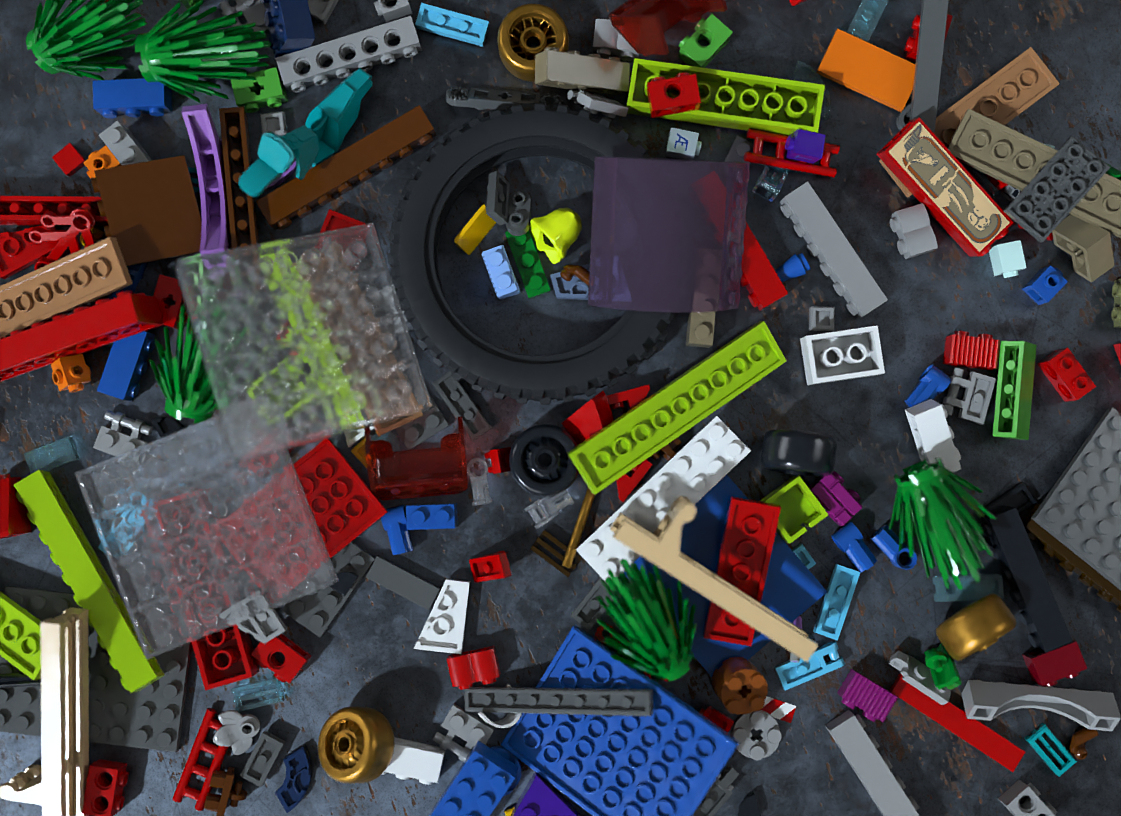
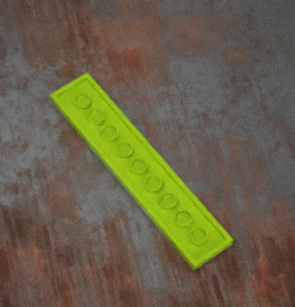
[567,321,786,494]

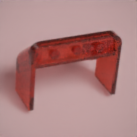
[609,0,728,56]
[364,417,468,500]

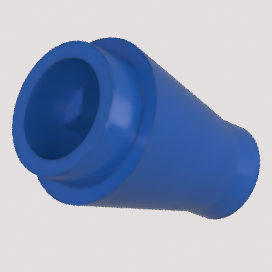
[775,253,811,282]

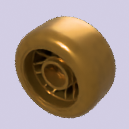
[497,4,569,82]
[936,593,1016,661]
[318,706,394,783]

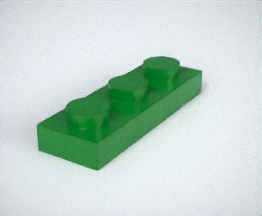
[505,230,551,299]

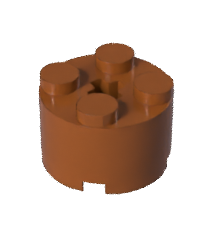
[712,657,768,715]

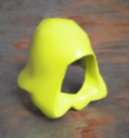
[530,208,582,264]

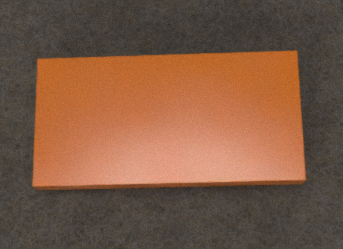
[816,28,915,112]

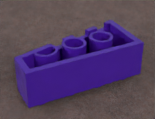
[512,772,582,816]

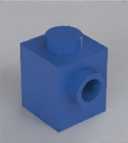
[1022,265,1068,305]

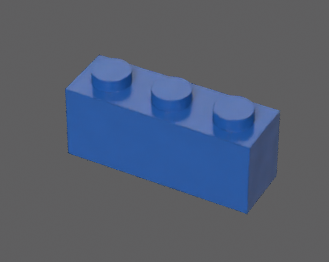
[93,78,172,118]
[97,331,155,401]

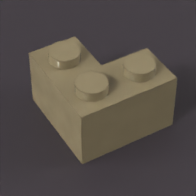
[1052,214,1114,282]

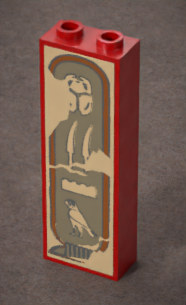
[876,117,1014,257]

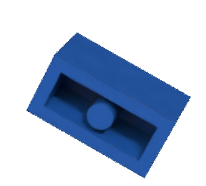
[406,503,458,530]

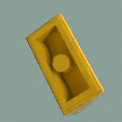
[454,205,496,255]

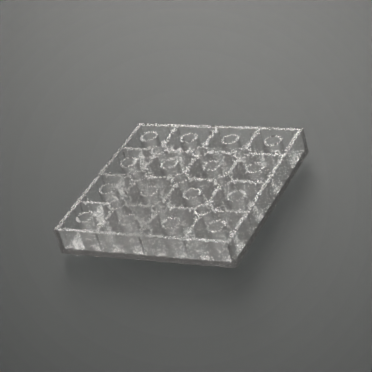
[175,223,432,464]
[75,399,339,660]

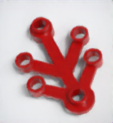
[29,208,98,270]

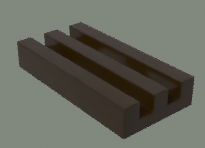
[530,529,582,577]

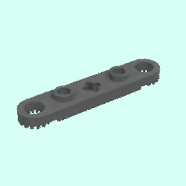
[446,87,564,110]

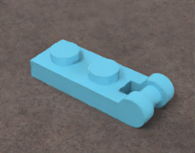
[774,641,845,691]

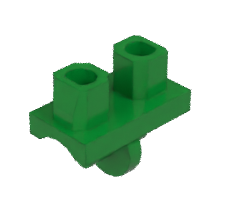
[924,643,962,690]

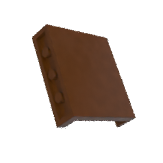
[91,155,202,266]

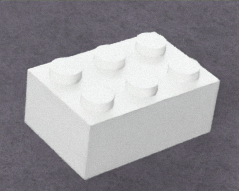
[800,326,885,385]

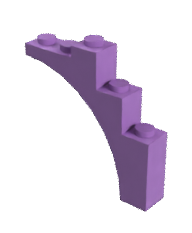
[181,104,233,270]

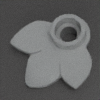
[213,710,260,755]

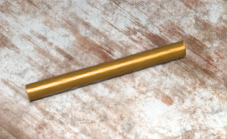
[562,487,595,569]

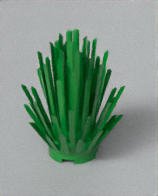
[26,0,147,80]
[135,0,271,103]
[149,294,255,424]
[889,458,996,590]
[596,559,697,682]

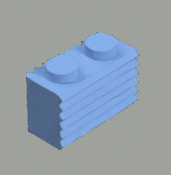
[482,245,520,300]

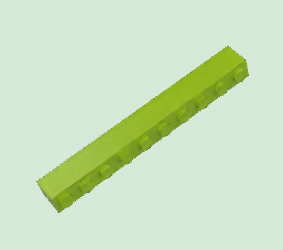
[14,470,165,693]

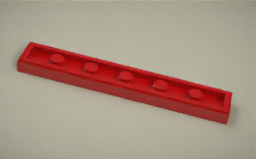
[889,673,1025,772]

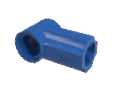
[904,364,952,407]
[381,504,414,555]
[831,521,877,572]
[870,524,917,570]

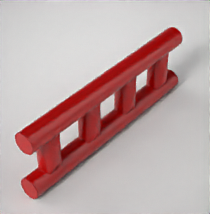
[744,128,840,177]
[172,708,228,811]

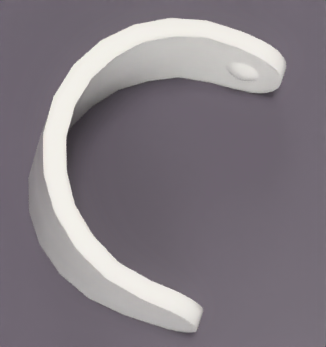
[478,684,522,728]

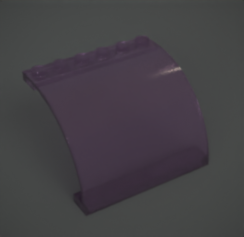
[588,157,750,312]

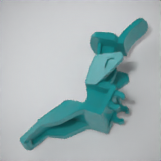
[239,68,373,197]

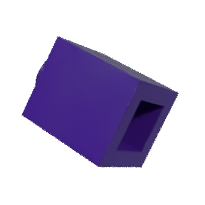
[785,129,826,164]

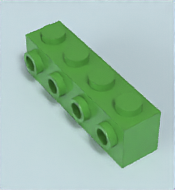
[993,341,1037,440]

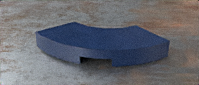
[275,745,312,813]

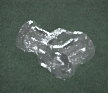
[466,457,493,506]
[524,489,575,529]

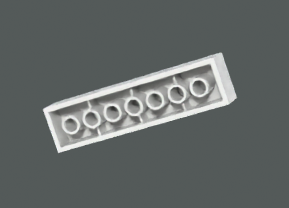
[576,416,751,583]

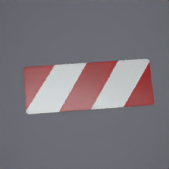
[759,696,796,723]

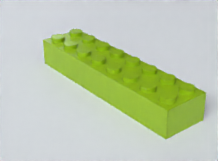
[627,58,825,136]

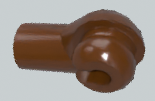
[560,264,597,287]
[1069,728,1098,760]

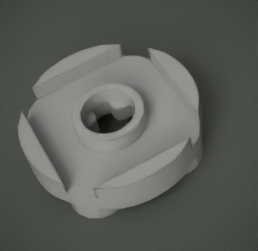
[732,710,782,761]

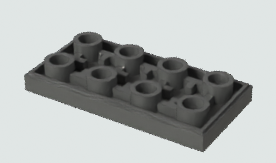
[1003,135,1110,243]

